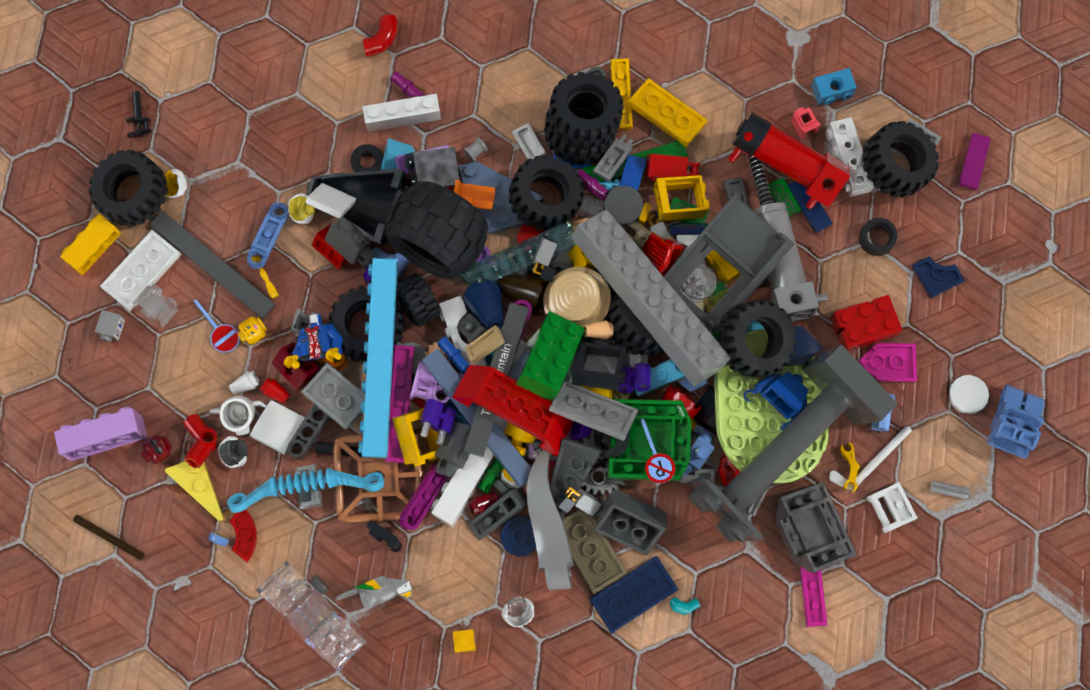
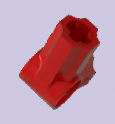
[183,414,217,469]

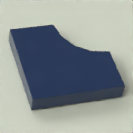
[911,257,965,299]

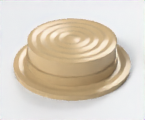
[543,266,611,327]

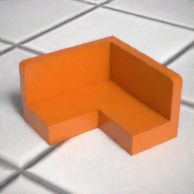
[454,180,496,211]

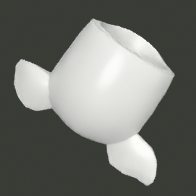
[210,396,267,435]

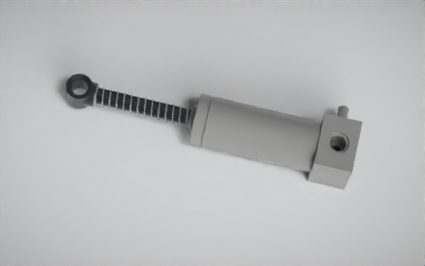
[746,155,828,322]

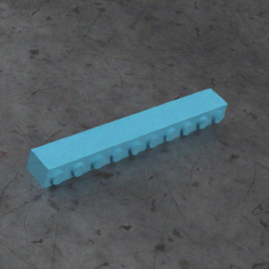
[359,258,398,459]

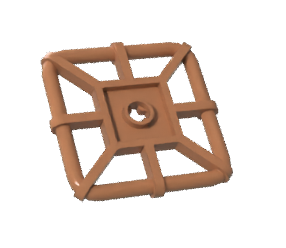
[333,433,424,523]

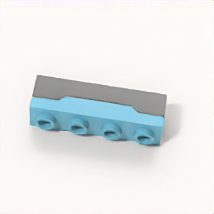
[635,360,687,398]

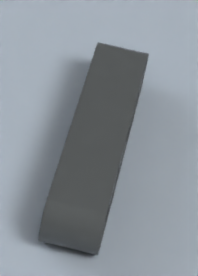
[287,373,348,460]

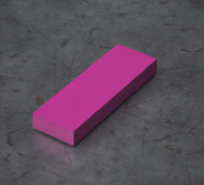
[800,566,828,627]

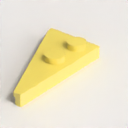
[165,461,225,522]

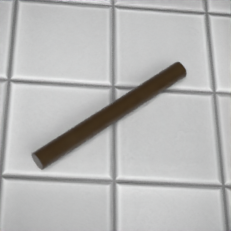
[73,515,145,561]

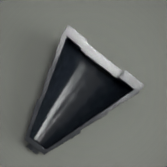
[306,168,408,244]

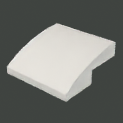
[250,400,305,454]

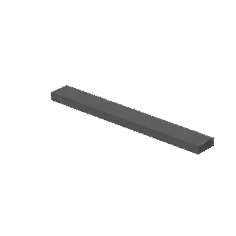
[149,210,276,320]

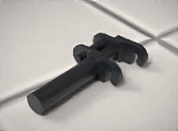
[126,91,152,138]

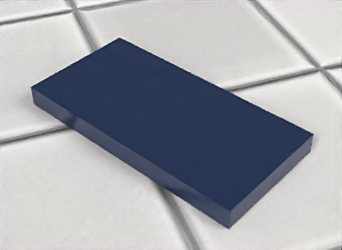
[589,556,679,634]

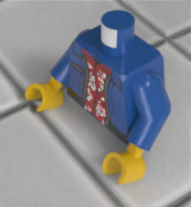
[284,314,343,369]

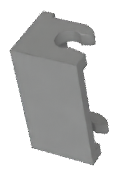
[295,464,323,510]

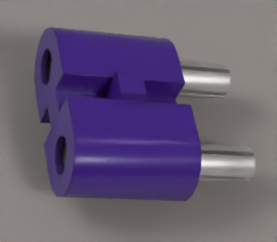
[618,355,651,393]
[420,399,457,446]

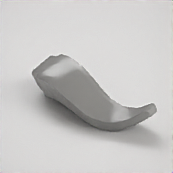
[527,450,574,591]

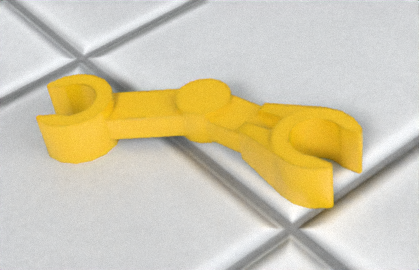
[251,255,279,299]
[839,442,860,494]

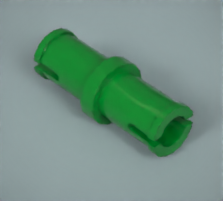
[477,458,503,494]

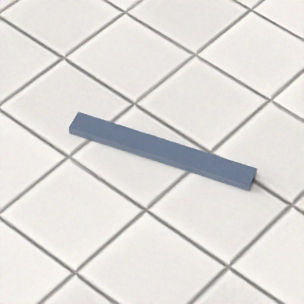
[421,348,531,487]

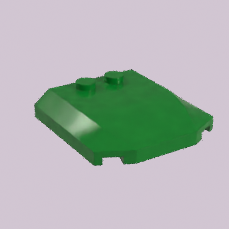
[608,399,692,481]

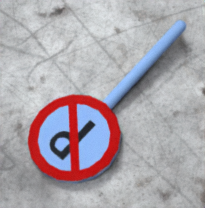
[641,419,676,484]

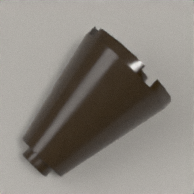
[497,274,549,316]

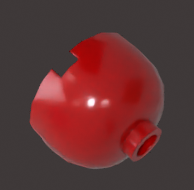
[662,384,702,419]

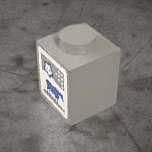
[95,310,125,342]

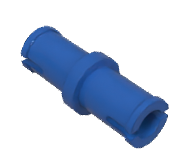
[437,337,470,374]

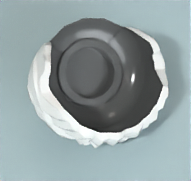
[218,436,248,468]

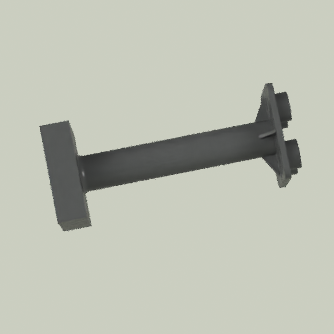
[688,344,898,543]

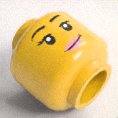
[237,316,267,345]

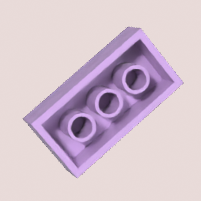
[54,407,148,461]

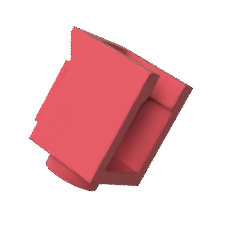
[791,107,821,140]

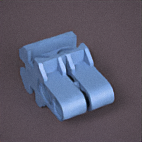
[986,384,1045,459]

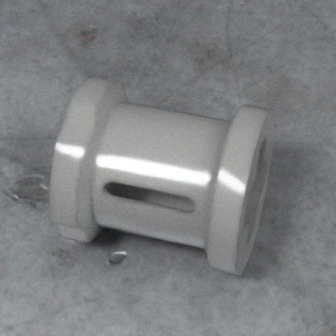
[463,137,488,162]

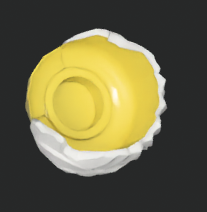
[288,193,316,224]

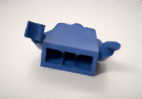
[744,372,808,430]

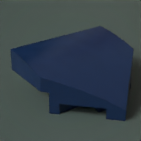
[787,326,822,366]

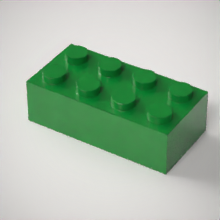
[516,311,585,402]

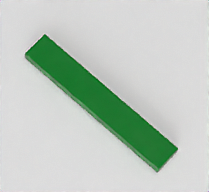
[577,141,688,189]

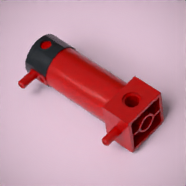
[728,111,851,209]

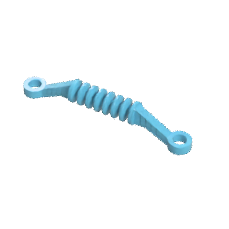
[227,468,385,513]

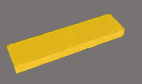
[610,58,633,130]

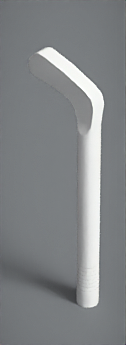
[829,426,912,490]

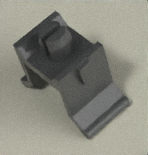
[457,313,489,355]

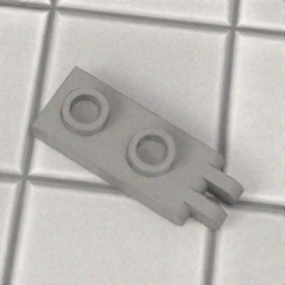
[593,134,634,183]

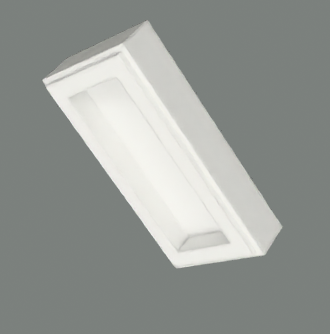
[512,123,546,160]

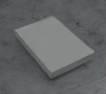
[301,363,365,430]

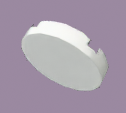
[949,375,989,414]

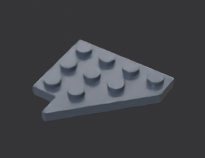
[459,161,543,235]

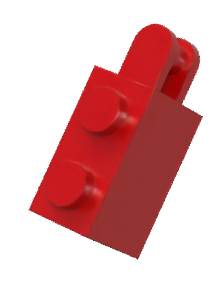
[645,154,700,181]

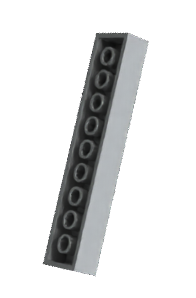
[571,210,731,387]

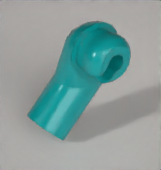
[669,597,701,615]

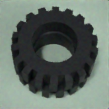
[396,273,440,327]

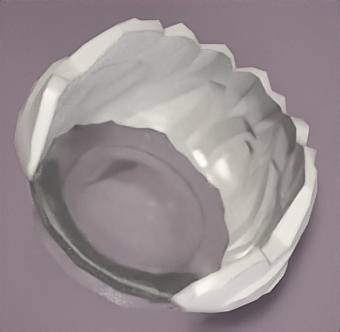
[502,596,534,627]

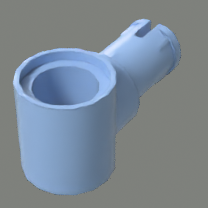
[373,247,410,278]

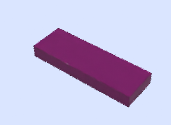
[958,133,991,190]

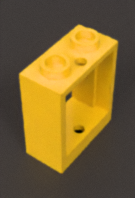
[653,175,710,221]
[392,408,440,466]

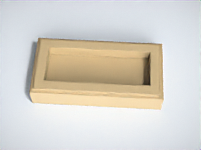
[465,325,505,364]

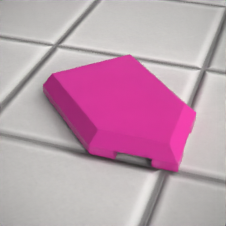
[858,343,917,382]

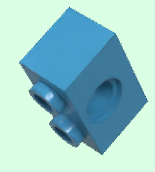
[811,68,857,105]

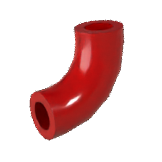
[363,14,398,57]

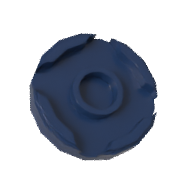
[500,517,536,557]

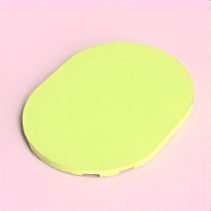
[714,329,829,484]

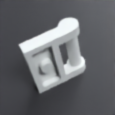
[866,482,917,534]

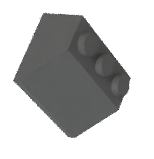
[594,489,667,555]

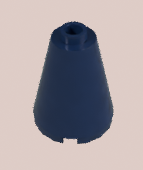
[464,280,504,330]

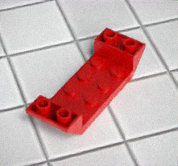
[451,365,573,456]

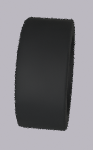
[859,218,898,256]
[590,429,630,458]

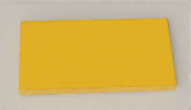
[626,78,708,147]

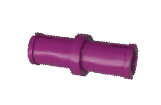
[390,71,425,98]
[577,169,610,201]

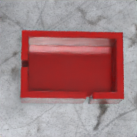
[830,295,903,352]

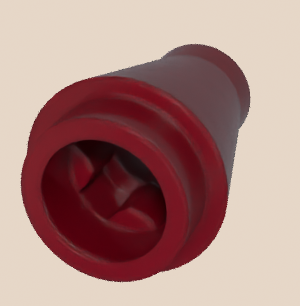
[468,492,499,515]

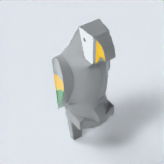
[336,576,413,610]

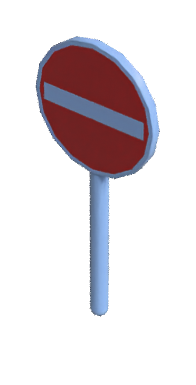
[194,299,240,353]

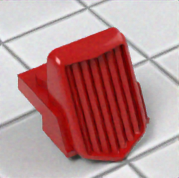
[641,233,687,277]

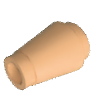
[583,320,614,340]

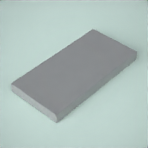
[549,380,638,441]

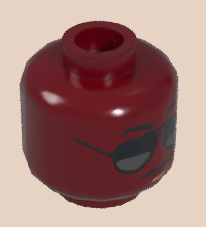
[141,435,172,464]

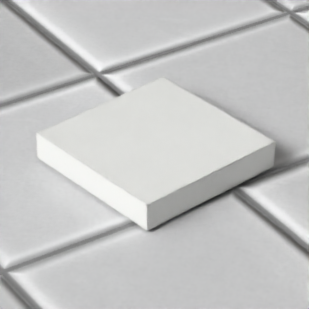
[306,183,356,219]

